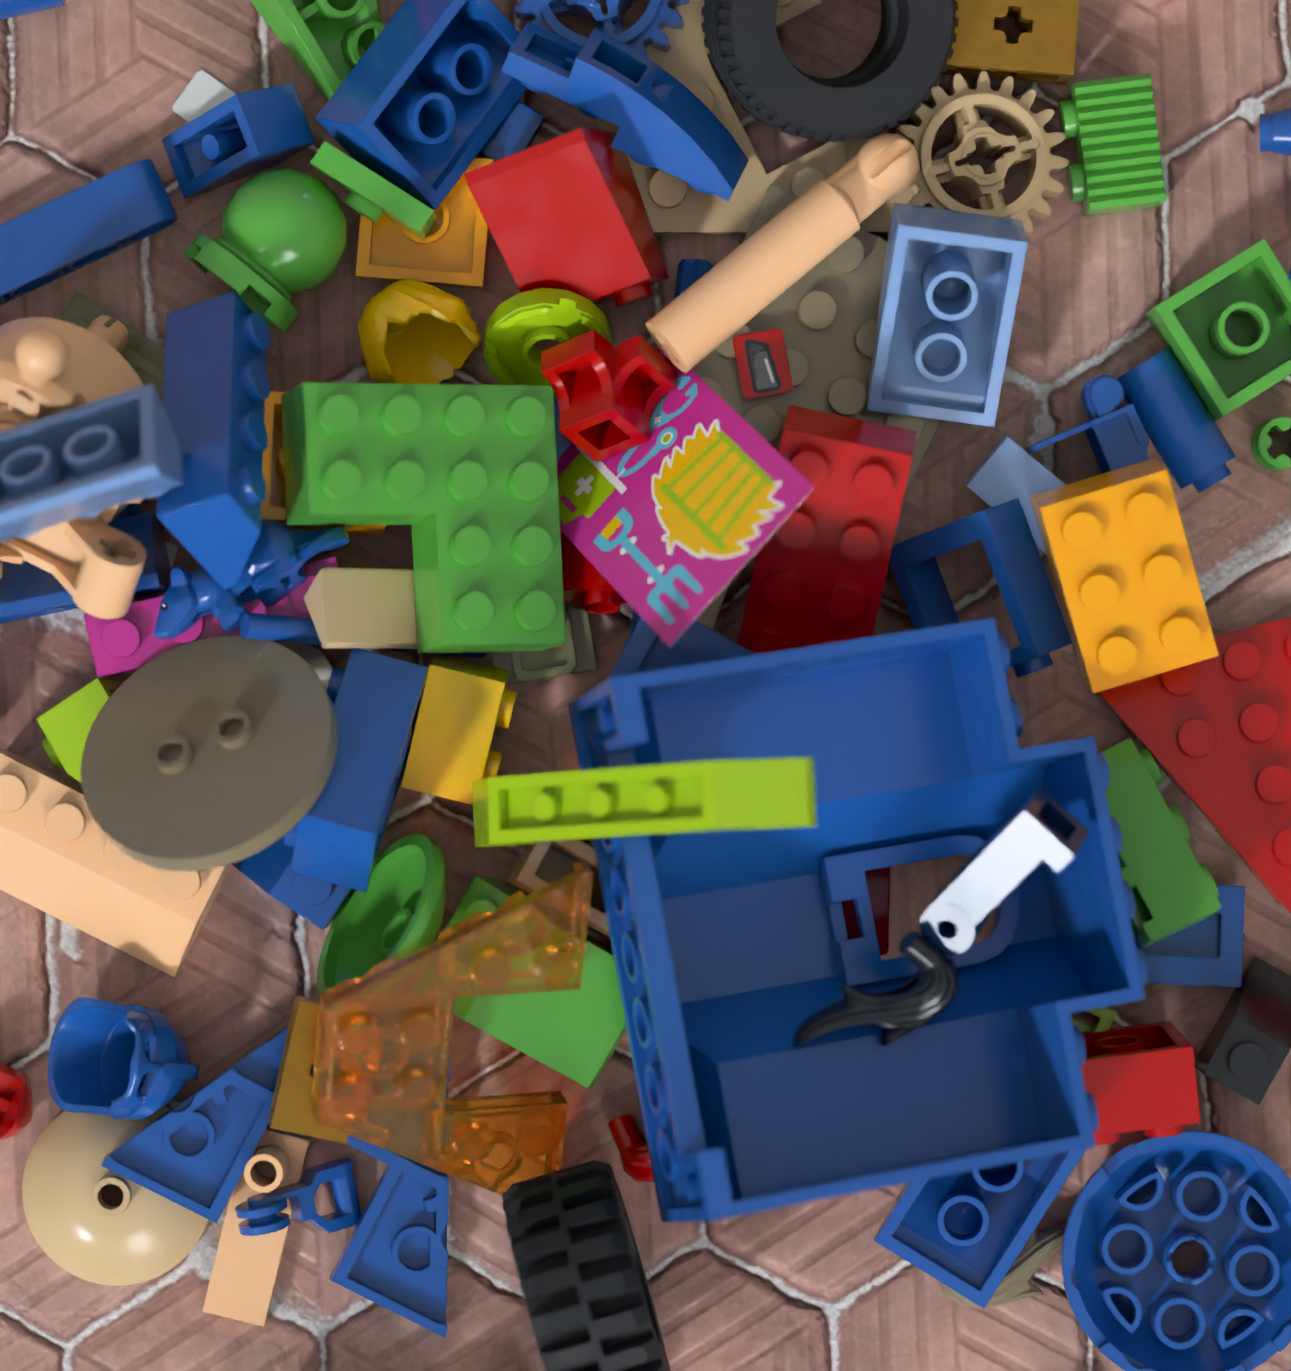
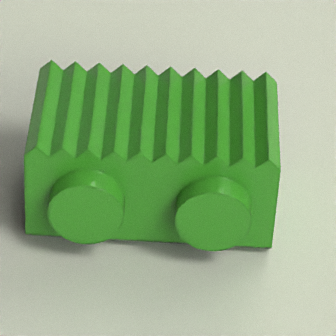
[1059,73,1166,216]

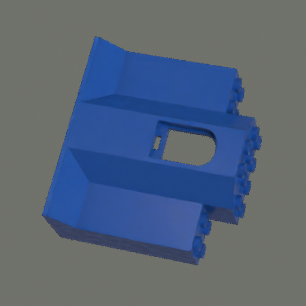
[568,618,1148,1222]

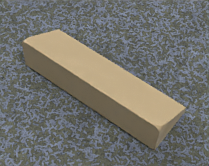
[304,567,417,649]

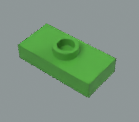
[310,141,437,240]

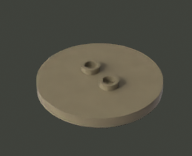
[81,635,339,871]

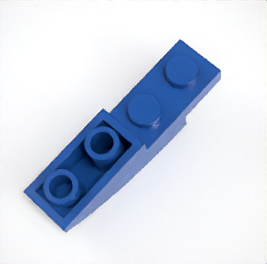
[501,22,749,201]

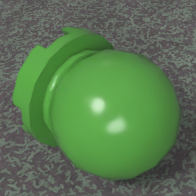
[184,167,347,335]

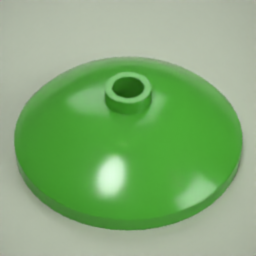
[317,833,447,1011]

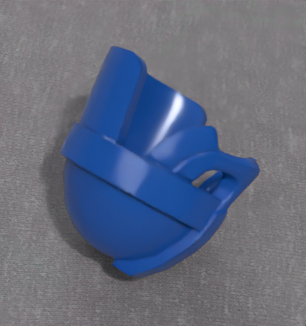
[48,997,200,1120]

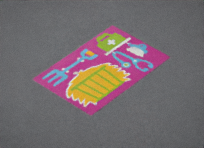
[557,347,815,647]

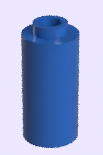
[1117,347,1236,493]

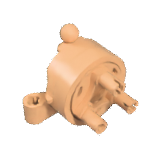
[0,315,147,619]

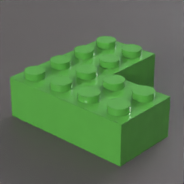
[281,382,566,654]

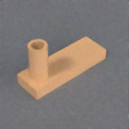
[202,1127,311,1327]

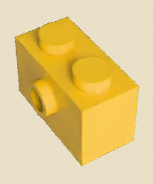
[401,654,518,805]

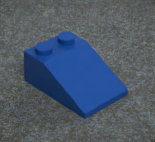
[874,1148,1087,1309]

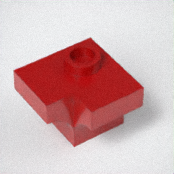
[541,329,677,462]

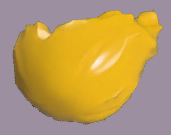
[357,279,481,384]

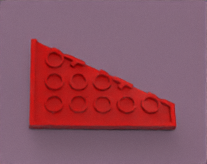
[1097,617,1291,914]

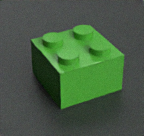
[1145,238,1291,421]

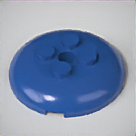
[1061,1130,1291,1371]

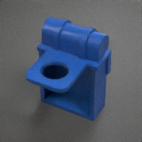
[1025,375,1149,474]

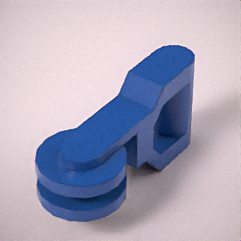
[235,1159,362,1236]

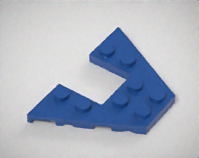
[101,1007,450,1338]

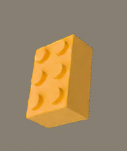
[1030,458,1219,694]

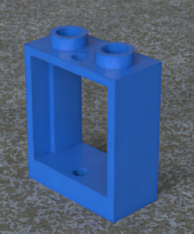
[889,498,1073,678]

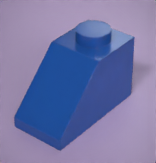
[162,83,315,199]
[231,834,353,930]

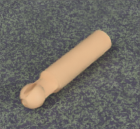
[645,133,920,373]

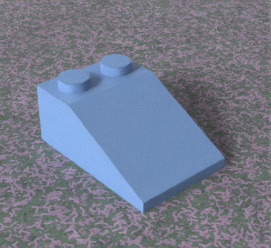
[866,203,1028,427]

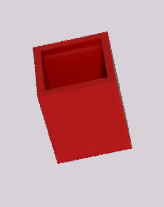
[464,128,669,307]

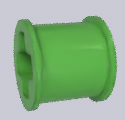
[1251,417,1291,471]

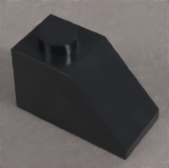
[1195,956,1291,1105]

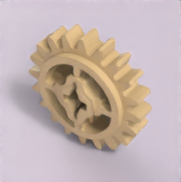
[894,71,1069,236]

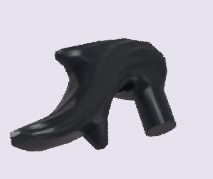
[793,931,960,1047]

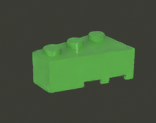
[1101,738,1222,949]

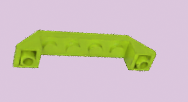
[472,757,817,848]

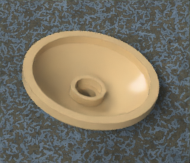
[22,1106,209,1286]

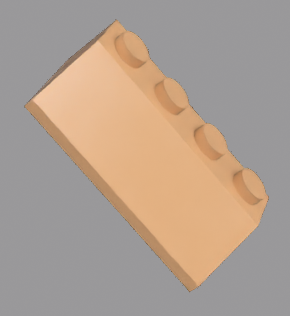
[0,749,232,977]

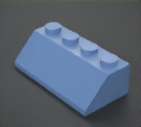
[0,383,183,542]

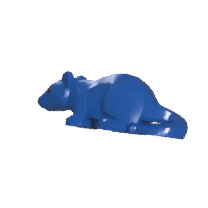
[154,519,351,639]

